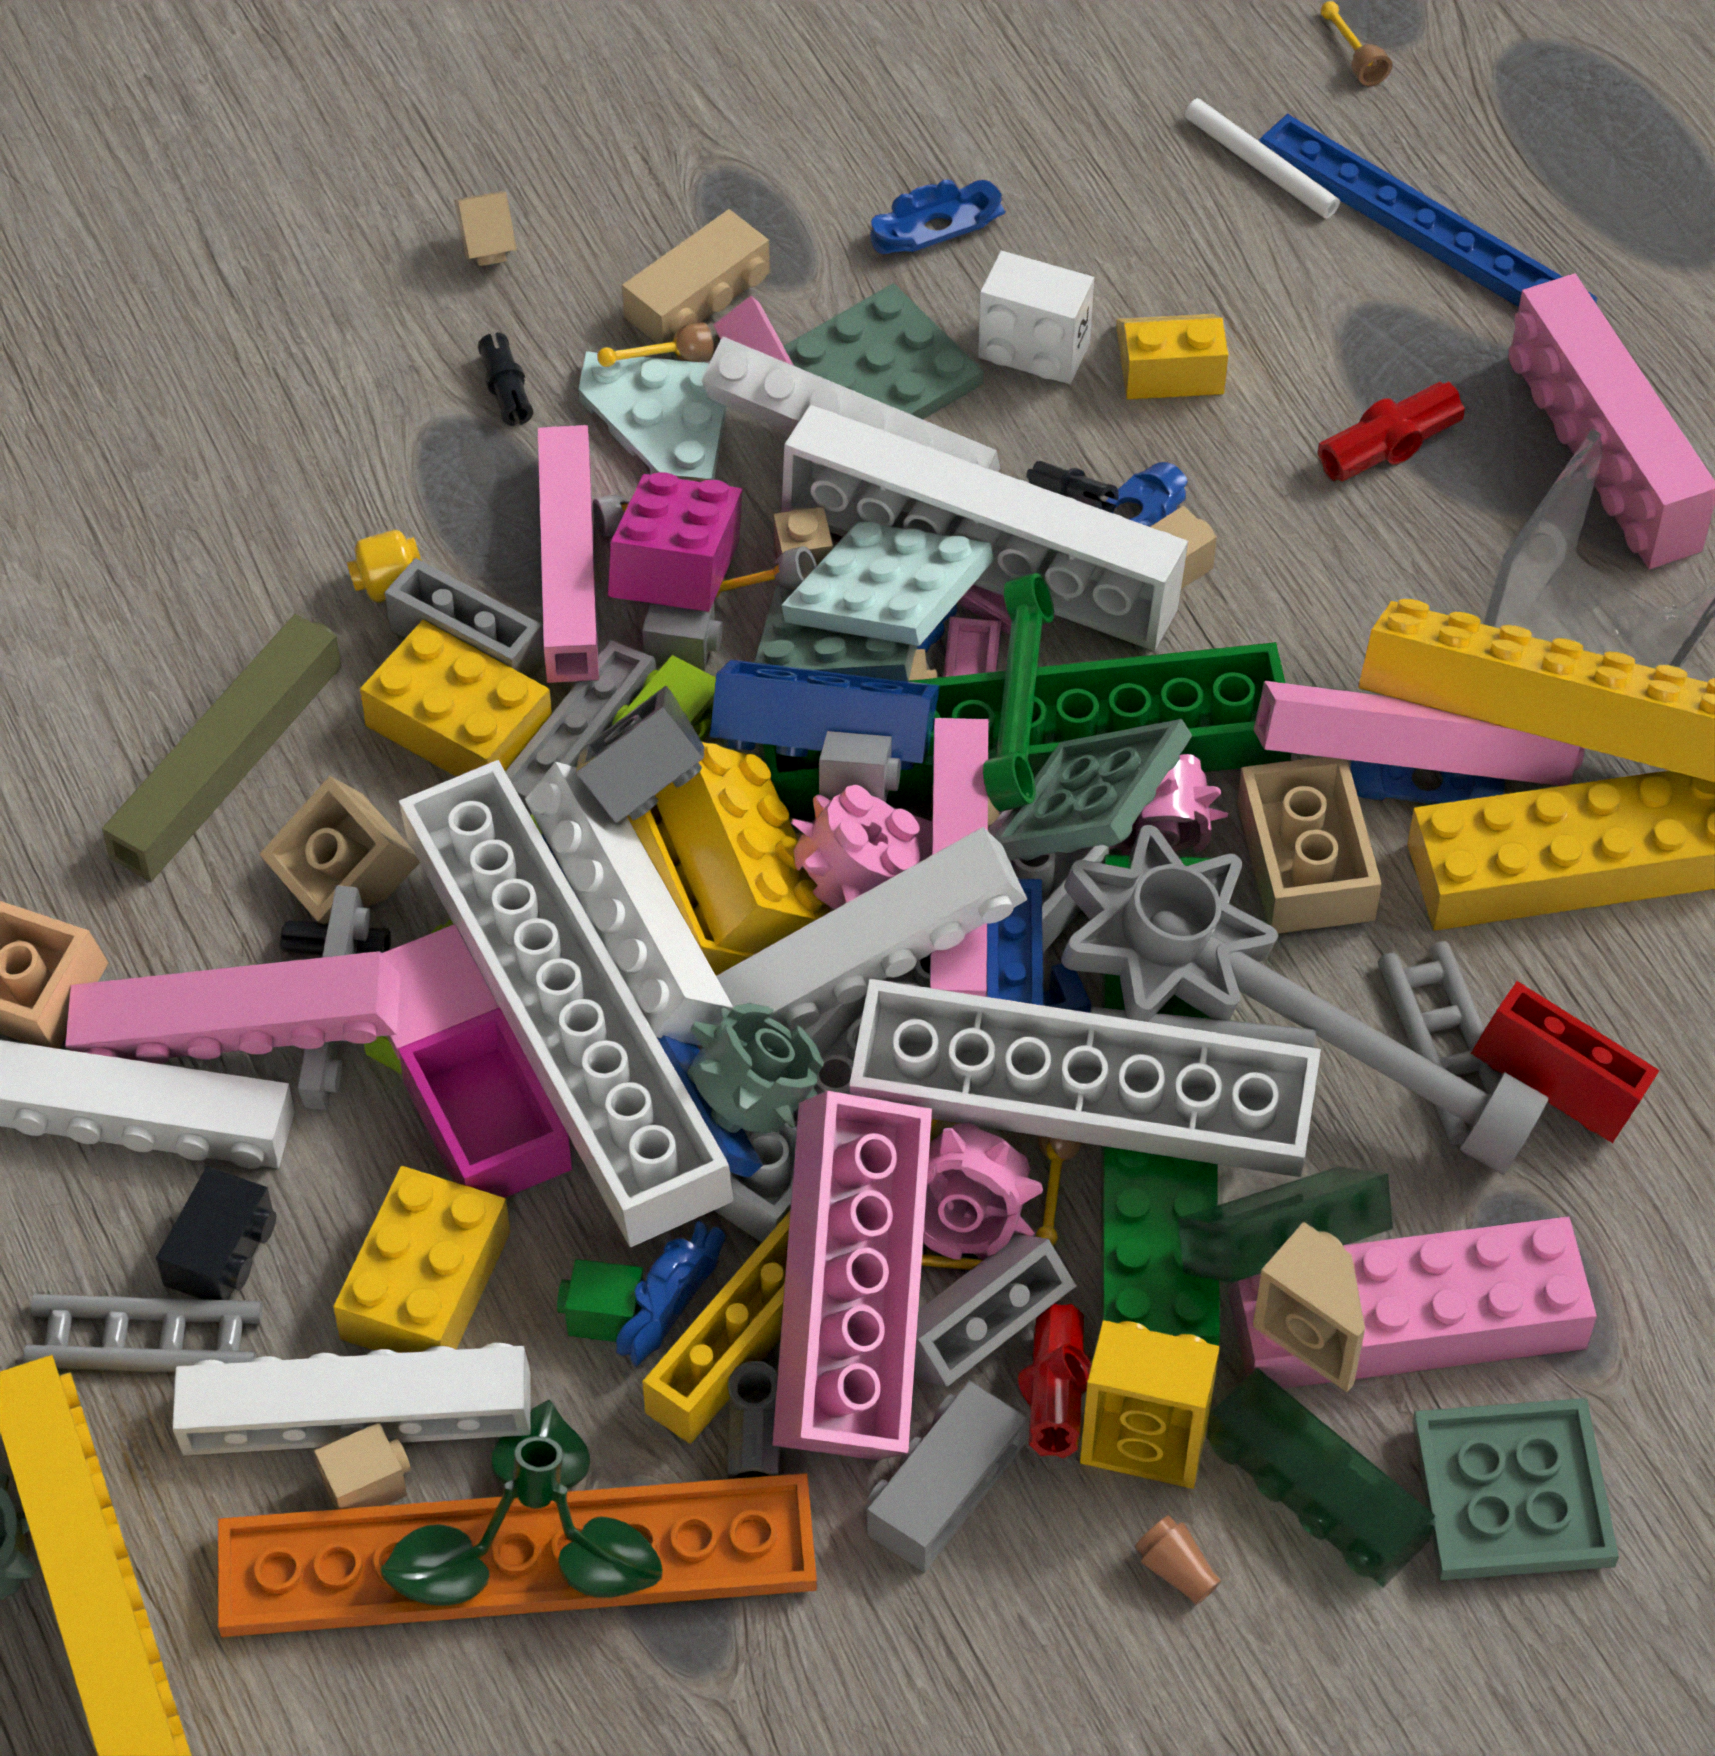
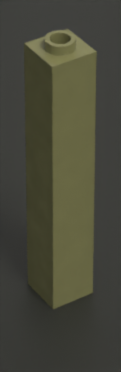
[102,614,341,882]

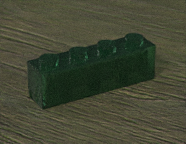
[1178,1167,1393,1283]
[1207,1368,1436,1588]

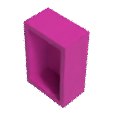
[608,472,743,612]
[398,1007,572,1198]

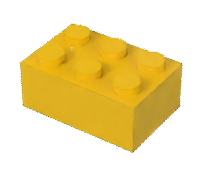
[360,619,552,777]
[333,1165,510,1353]
[1080,1320,1220,1489]

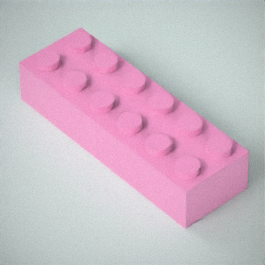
[1508,273,1715,569]
[772,1091,932,1461]
[1228,1216,1597,1393]

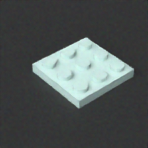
[781,521,994,646]

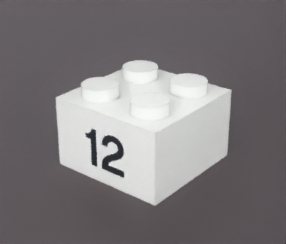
[978,250,1094,384]

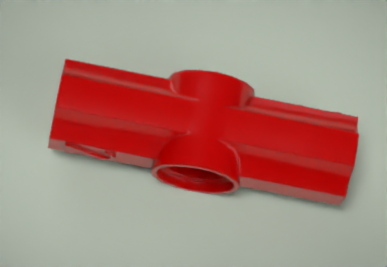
[1317,381,1465,482]
[1018,1303,1092,1459]

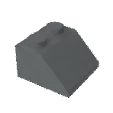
[576,686,705,824]

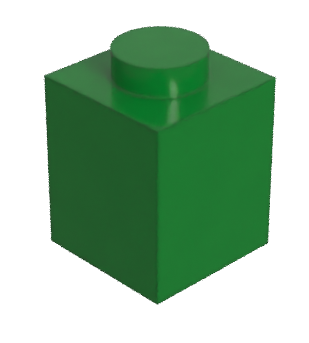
[557,1259,644,1342]

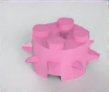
[1109,754,1228,856]
[791,785,921,910]
[923,1123,1043,1260]

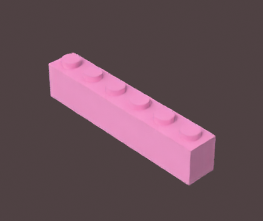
[65,951,400,1064]

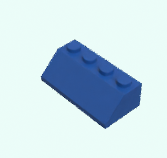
[710,660,939,770]

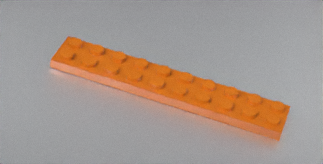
[218,1473,817,1637]

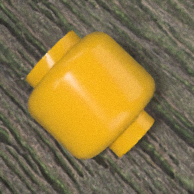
[347,529,422,603]

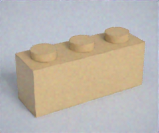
[622,209,770,344]

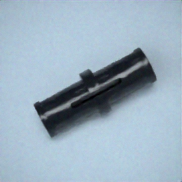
[477,332,534,426]

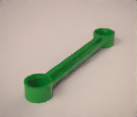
[983,572,1054,812]

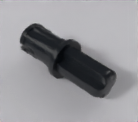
[1026,461,1119,513]
[280,920,391,955]

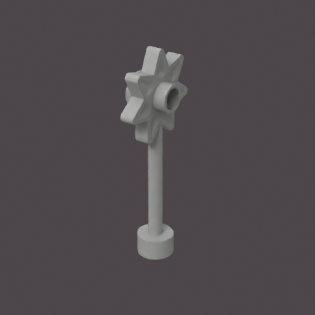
[1061,825,1549,1175]

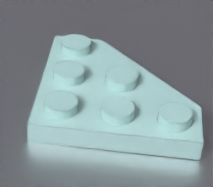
[578,352,727,482]

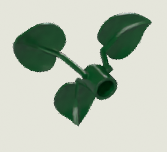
[380,1400,663,1606]

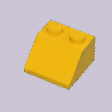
[1116,314,1228,400]

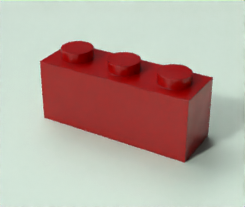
[1470,981,1660,1143]

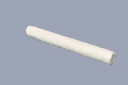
[1185,98,1340,219]

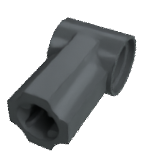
[728,1361,780,1479]

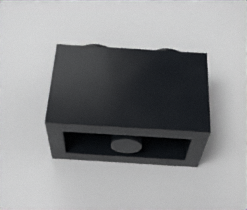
[156,1166,276,1300]

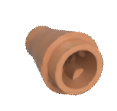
[1135,1515,1222,1605]

